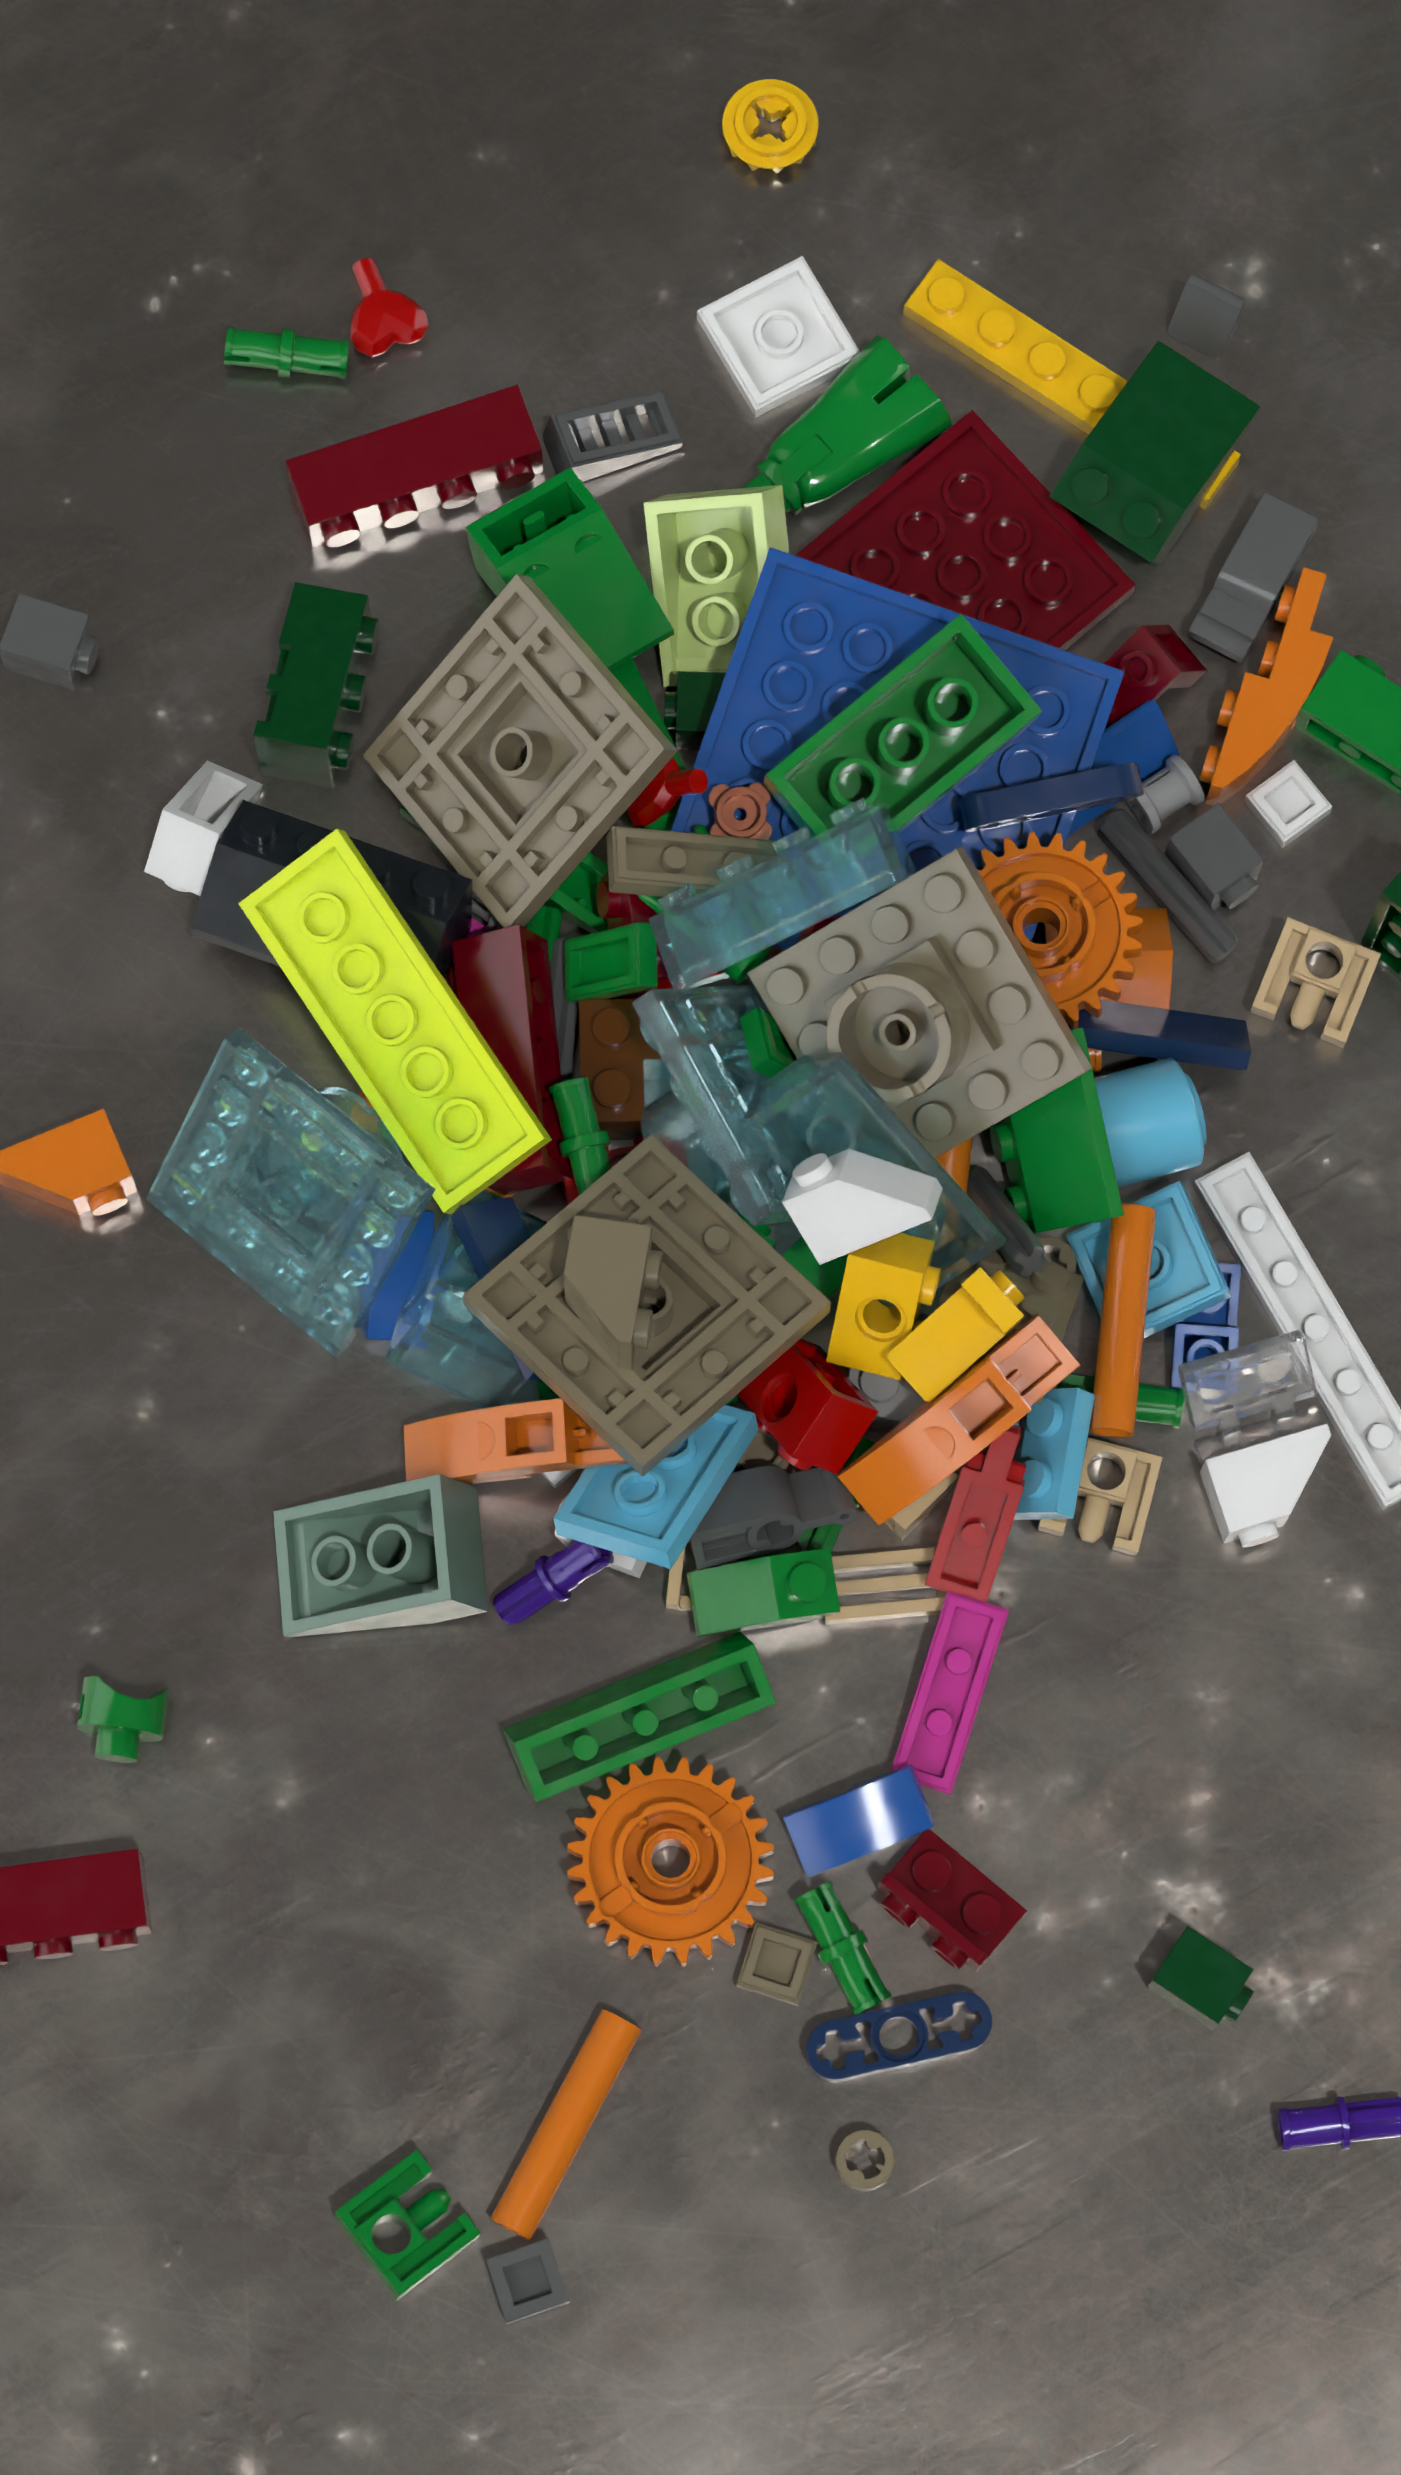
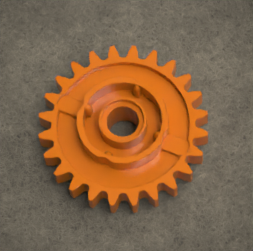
[978,832,1143,1029]
[567,1757,774,1967]

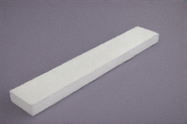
[1193,1152,1401,1511]

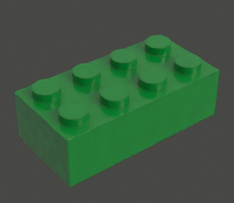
[762,614,1042,880]

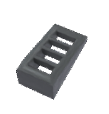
[543,390,684,482]

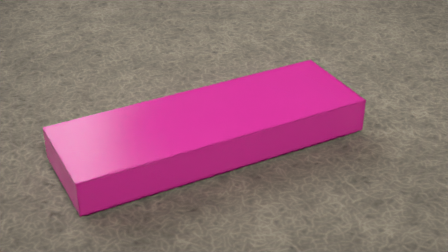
[891,1591,1009,1795]

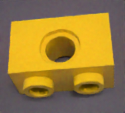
[826,1233,941,1381]

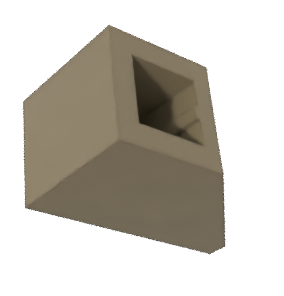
[564,1215,663,1370]

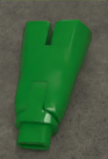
[742,335,952,516]

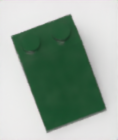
[1049,341,1262,563]

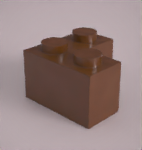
[579,997,707,1140]

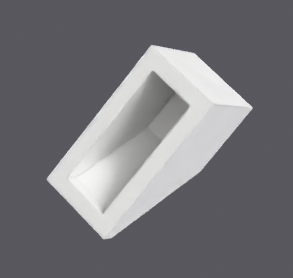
[144,760,263,896]
[782,1148,943,1265]
[1200,1424,1331,1548]

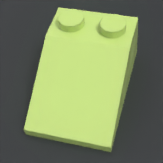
[644,485,789,687]

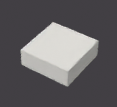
[1244,760,1333,849]

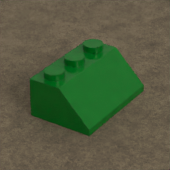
[990,1027,1124,1234]

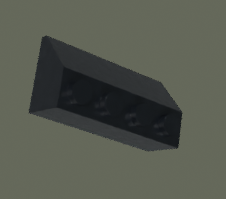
[191,800,472,976]

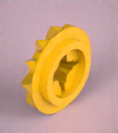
[722,79,819,174]

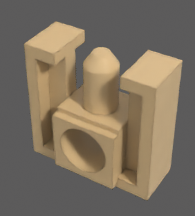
[1250,917,1381,1048]
[1037,1437,1163,1556]

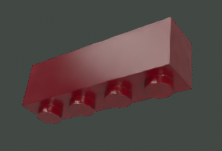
[285,384,543,548]
[449,924,572,1195]
[0,1848,152,1966]

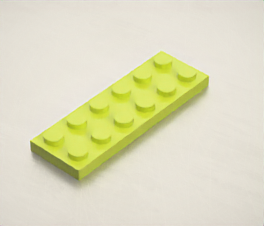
[238,829,552,1214]

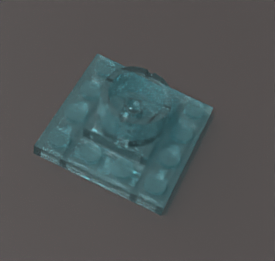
[632,985,849,1226]
[146,1027,436,1357]

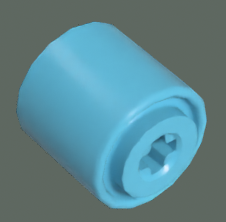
[1094,1058,1207,1188]

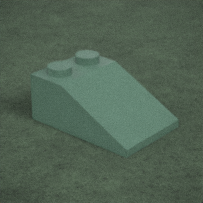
[273,1474,488,1637]

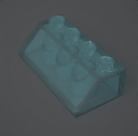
[649,798,917,993]
[741,1052,1006,1289]

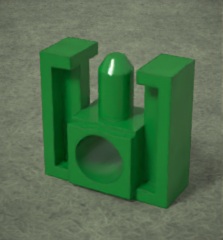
[334,2149,481,2301]

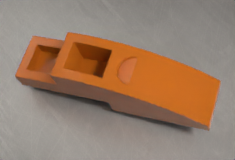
[1199,567,1334,806]
[837,1313,1080,1526]
[404,1398,629,1484]

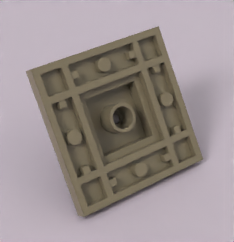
[362,574,678,928]
[747,846,1092,1170]
[463,1134,831,1477]

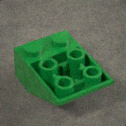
[465,467,674,671]

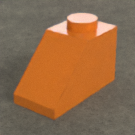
[0,1108,137,1216]

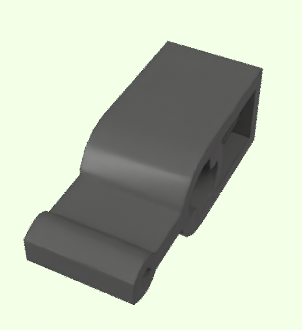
[1187,491,1319,664]
[690,1465,858,1570]

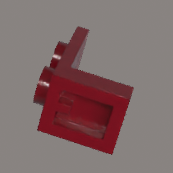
[1103,625,1207,730]

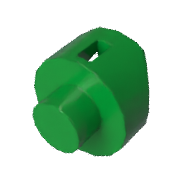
[76,1676,169,1763]

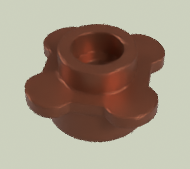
[708,783,772,840]

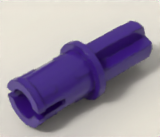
[493,1540,614,1625]
[1278,2097,1401,2151]

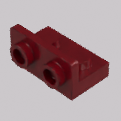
[877,1829,1027,1973]

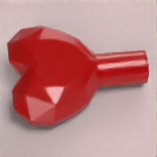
[350,258,428,358]
[627,757,708,827]

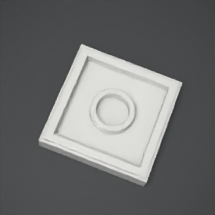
[697,256,860,418]

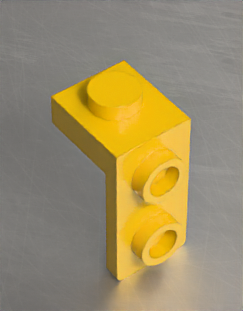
[887,1267,1025,1402]

